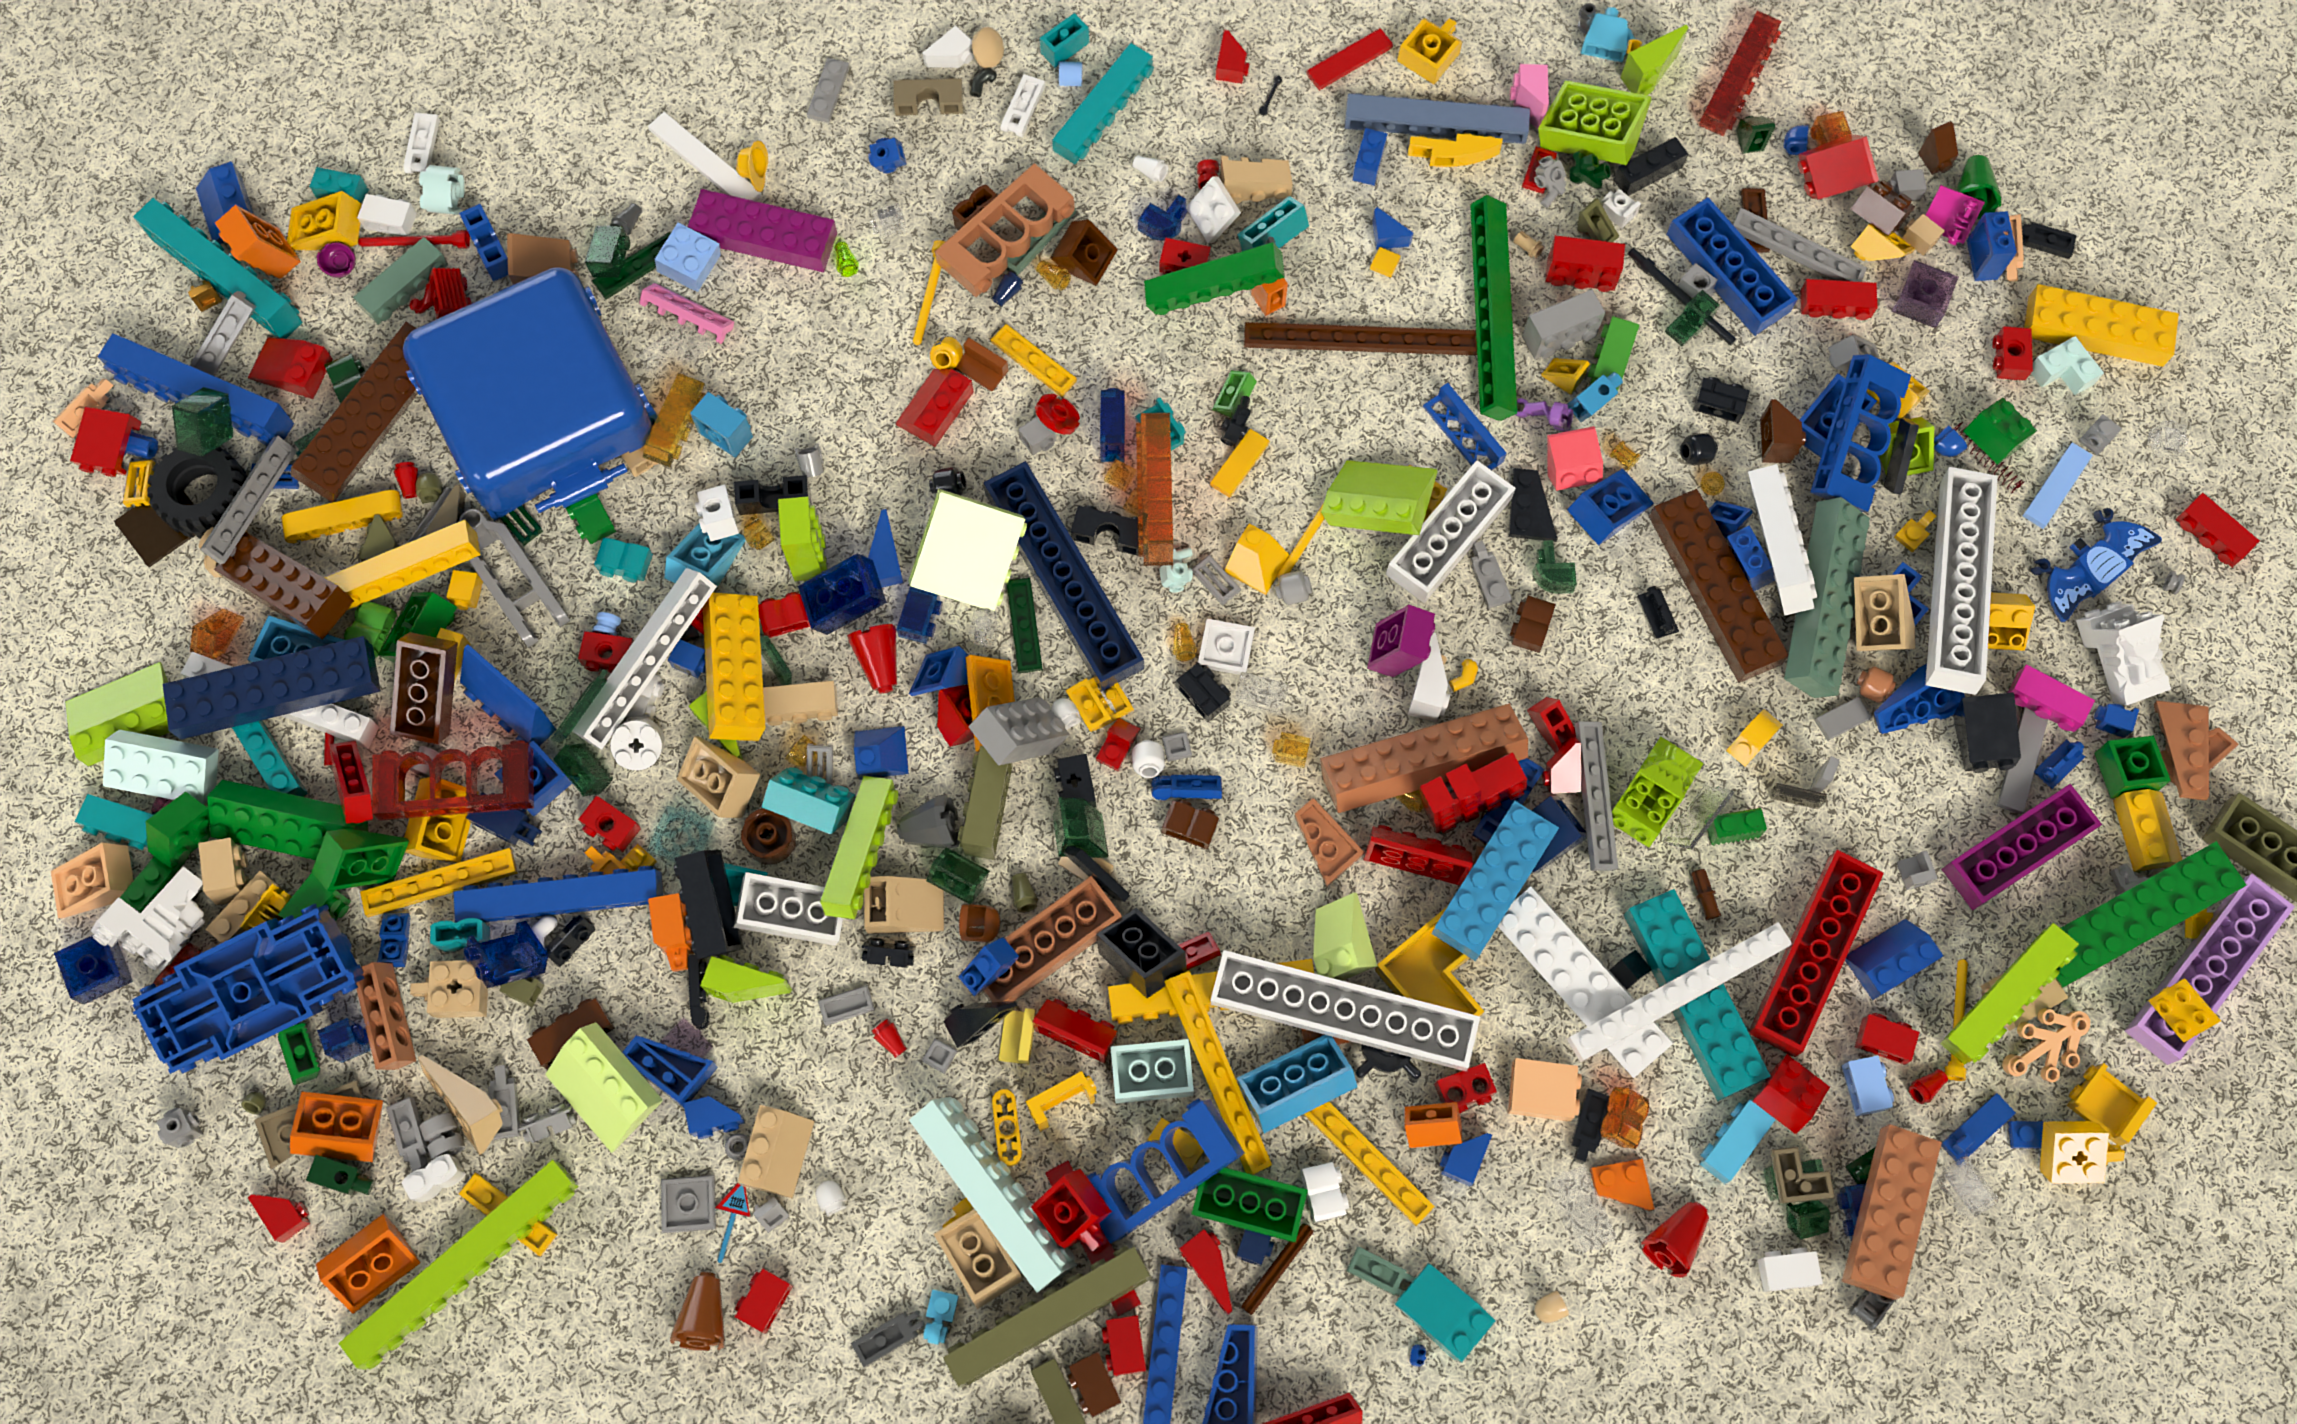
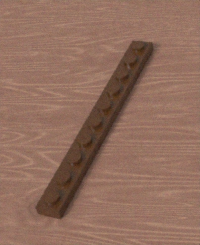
[1244,322,1477,356]

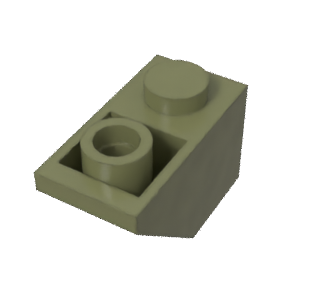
[359,514,399,562]

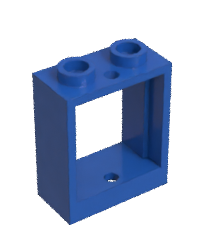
[1966,211,2017,281]
[1727,525,1775,591]

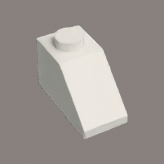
[922,26,974,68]

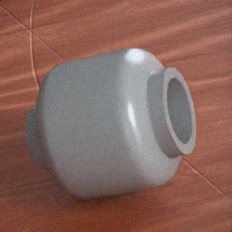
[1275,571,1312,605]

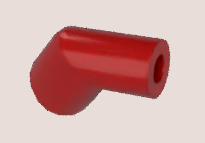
[409,283,434,314]

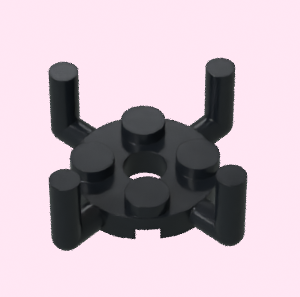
[1354,1044,1421,1083]

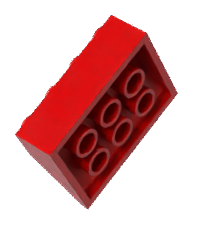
[1364,825,1473,886]

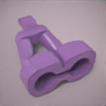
[1515,398,1573,432]

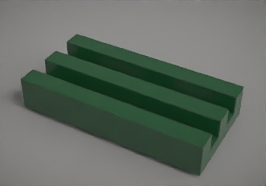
[500,505,543,546]

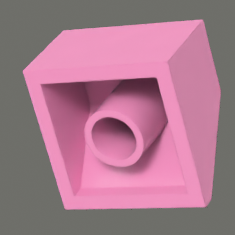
[1510,64,1549,129]

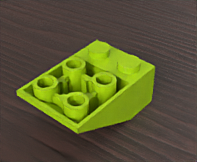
[700,955,792,1003]

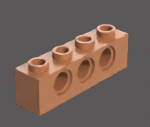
[356,962,416,1070]

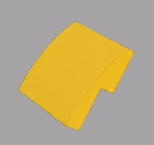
[1065,678,1134,732]

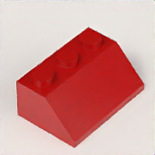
[895,369,974,447]
[1033,998,1118,1064]

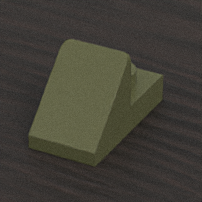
[1577,198,1620,242]

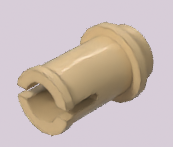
[1513,230,1544,258]

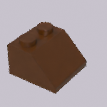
[1050,219,1118,286]
[1760,399,1806,463]

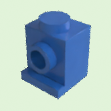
[2094,704,2139,738]

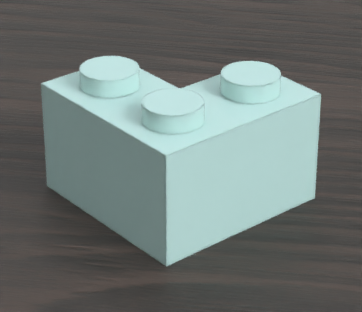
[2031,336,2104,395]

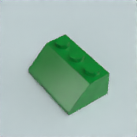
[378,592,457,663]

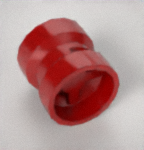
[1197,159,1220,190]

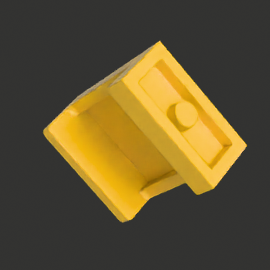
[2066,1063,2157,1146]
[1026,1071,1097,1132]

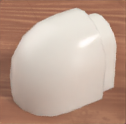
[1051,698,1081,730]
[815,1180,847,1216]

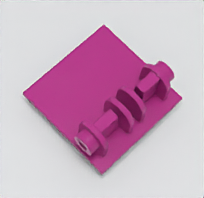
[1925,185,1985,245]

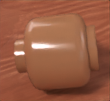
[1857,667,1897,703]

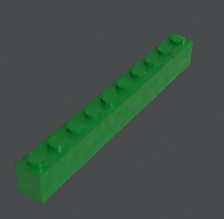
[1470,195,1517,421]

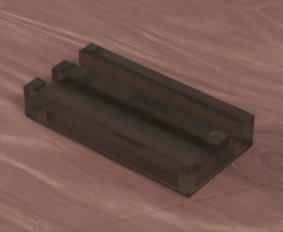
[1770,783,1827,810]

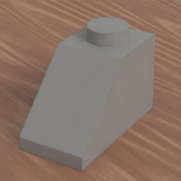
[1828,335,1880,372]

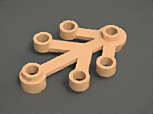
[2002,1008,2090,1082]

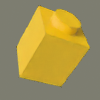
[446,570,483,610]

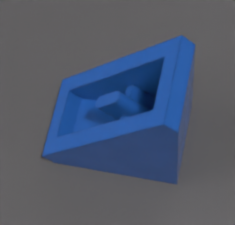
[1372,207,1414,250]
[1709,501,1753,538]

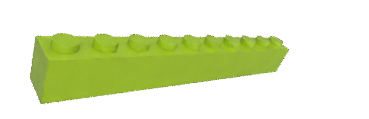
[338,1159,579,1370]

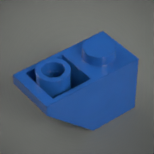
[958,937,1020,996]
[683,1096,745,1139]

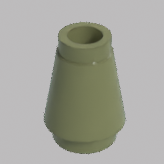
[1012,873,1038,913]

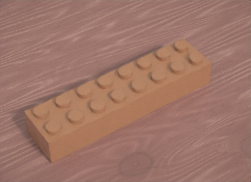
[1320,703,1528,813]

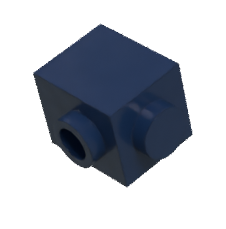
[1236,1230,1275,1267]

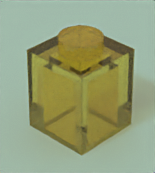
[1272,732,1311,768]

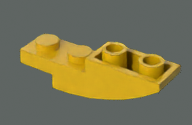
[1408,133,1503,167]

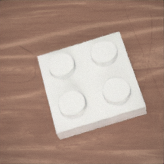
[1186,176,1241,243]
[1198,619,1255,676]

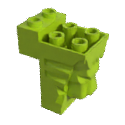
[1612,736,1704,848]

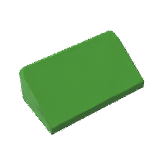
[1212,370,1257,417]

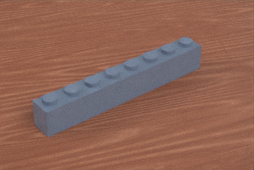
[1344,93,1530,144]

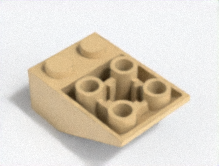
[864,876,944,934]

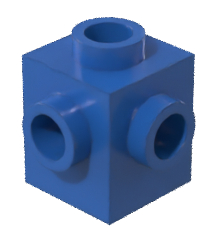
[868,138,907,174]

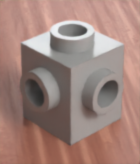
[156,1108,203,1148]

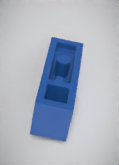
[865,509,903,589]

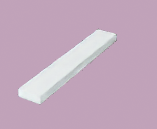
[648,112,762,201]

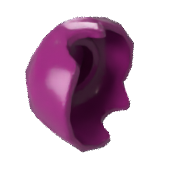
[317,242,356,278]

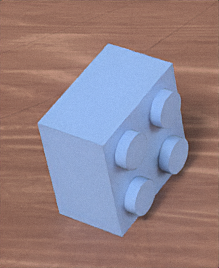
[655,222,721,292]

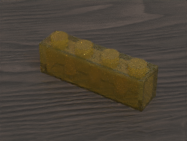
[643,373,706,467]

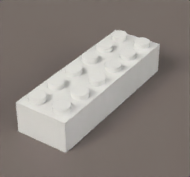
[1386,460,1516,603]
[1748,464,1817,616]

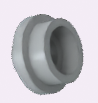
[725,1134,750,1160]

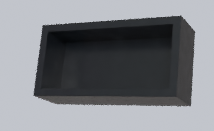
[674,850,744,959]

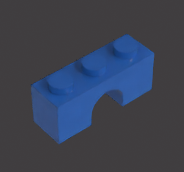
[459,203,508,282]

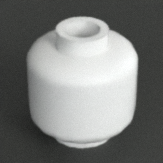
[1131,740,1165,778]

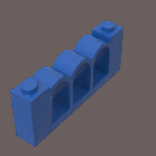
[1810,354,1911,512]
[1086,1098,1245,1244]

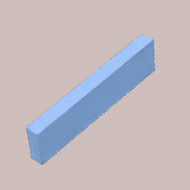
[2022,442,2093,529]

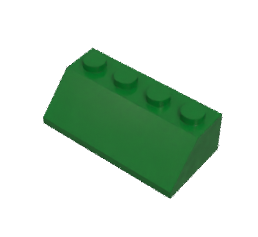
[1191,1162,1308,1243]

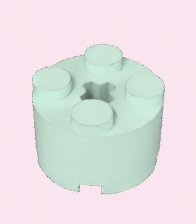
[419,165,465,215]

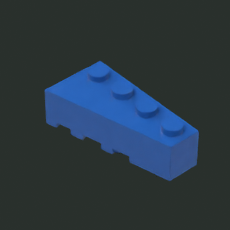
[1202,1324,1258,1424]

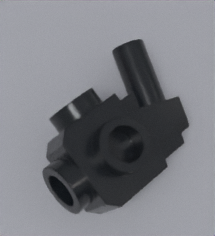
[1220,396,1251,446]

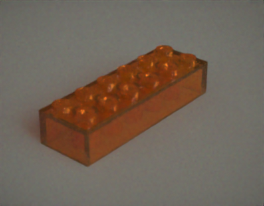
[1136,413,1173,566]

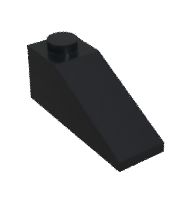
[943,1001,1018,1048]

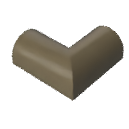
[1770,1147,1835,1204]

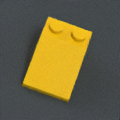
[287,191,362,250]

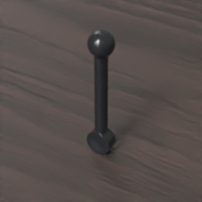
[1259,75,1282,116]

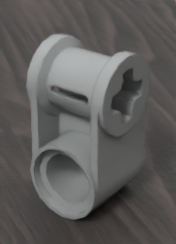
[795,443,824,477]

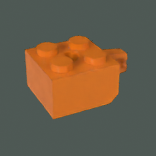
[648,893,694,972]

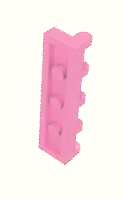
[639,283,735,344]

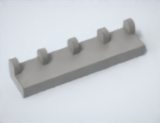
[190,291,256,376]

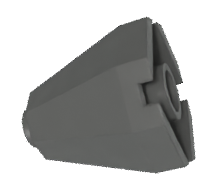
[897,794,960,849]

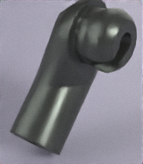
[970,67,997,97]

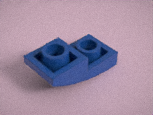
[377,913,410,967]

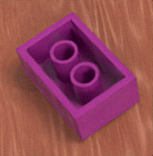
[1367,604,1435,677]

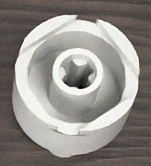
[610,716,665,770]

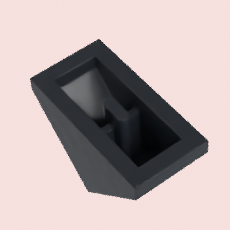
[1609,950,1652,990]

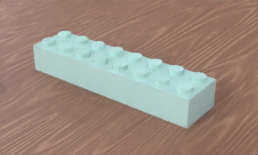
[909,1096,1077,1293]

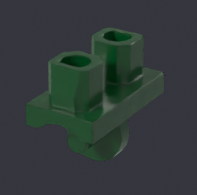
[1569,151,1611,189]

